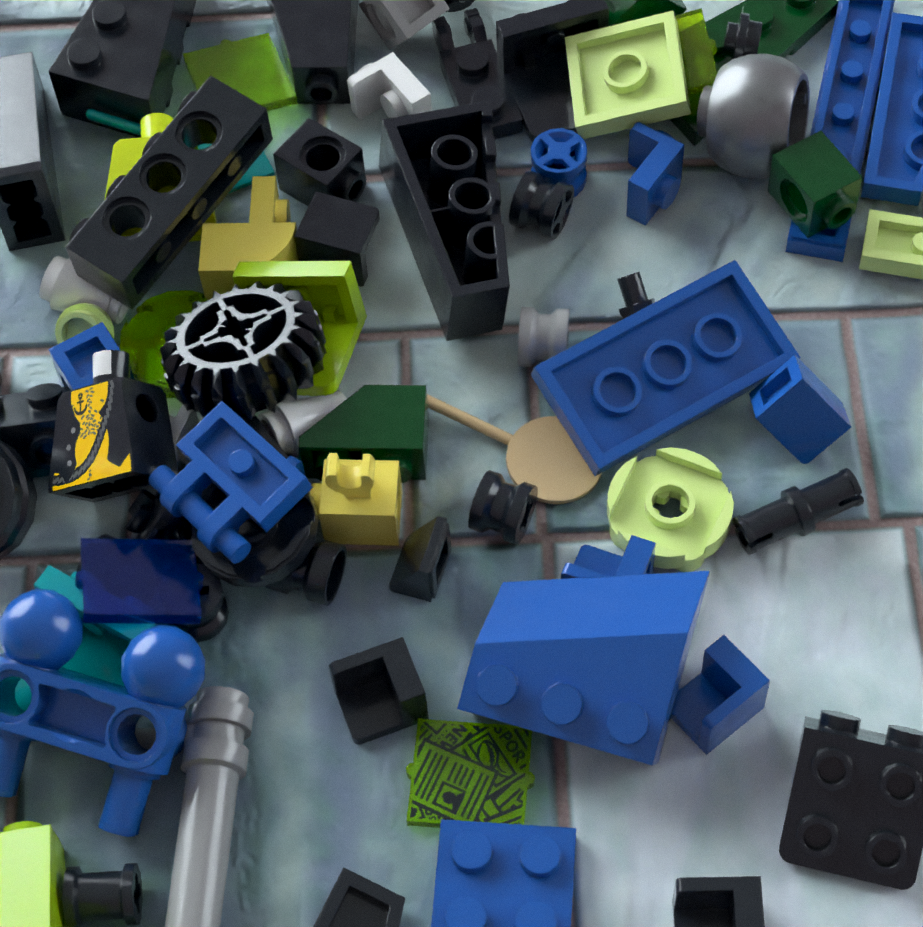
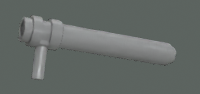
[135,686,254,927]

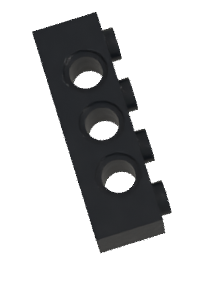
[65,75,273,310]

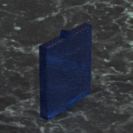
[75,538,204,624]

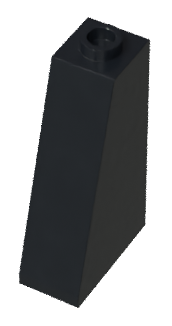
[267,0,358,105]
[0,52,66,251]

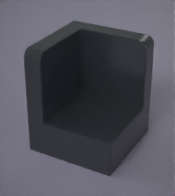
[294,192,380,287]
[329,637,429,745]
[672,876,765,927]

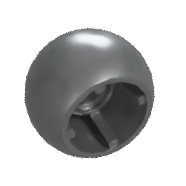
[697,54,810,179]

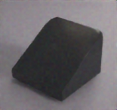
[389,516,452,602]

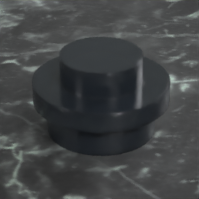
[721,12,762,60]

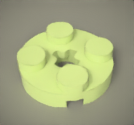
[607,447,734,572]

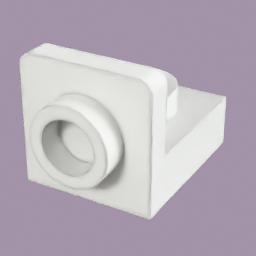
[347,52,432,119]

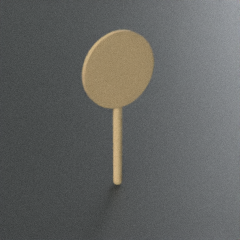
[427,394,602,504]

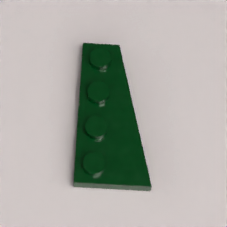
[669,0,838,146]

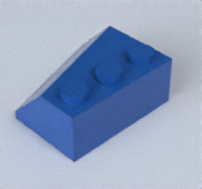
[457,571,710,766]

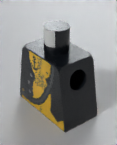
[48,350,178,503]

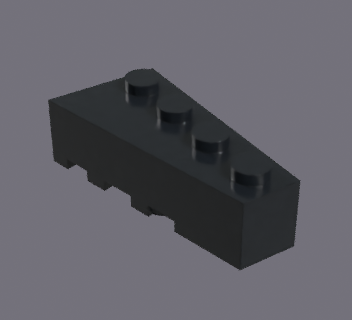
[48,0,196,138]
[379,100,510,341]

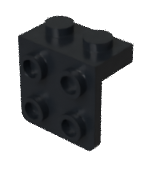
[496,0,609,142]
[779,710,923,890]

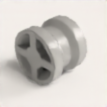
[518,307,570,367]

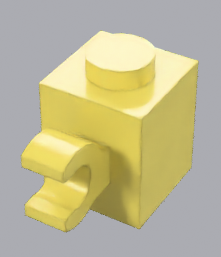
[310,453,403,546]

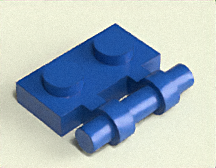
[148,401,313,564]

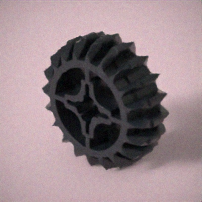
[160,281,327,420]

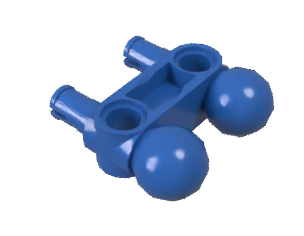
[0,588,205,837]

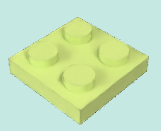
[565,11,691,139]

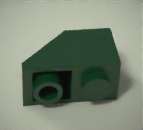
[298,385,429,483]

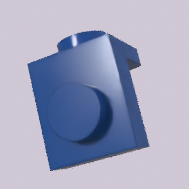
[626,122,684,226]

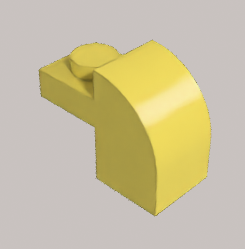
[198,176,299,301]

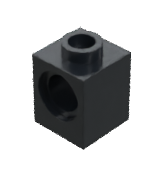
[273,118,367,206]

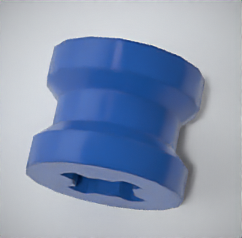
[531,128,587,197]

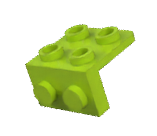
[232,261,367,396]

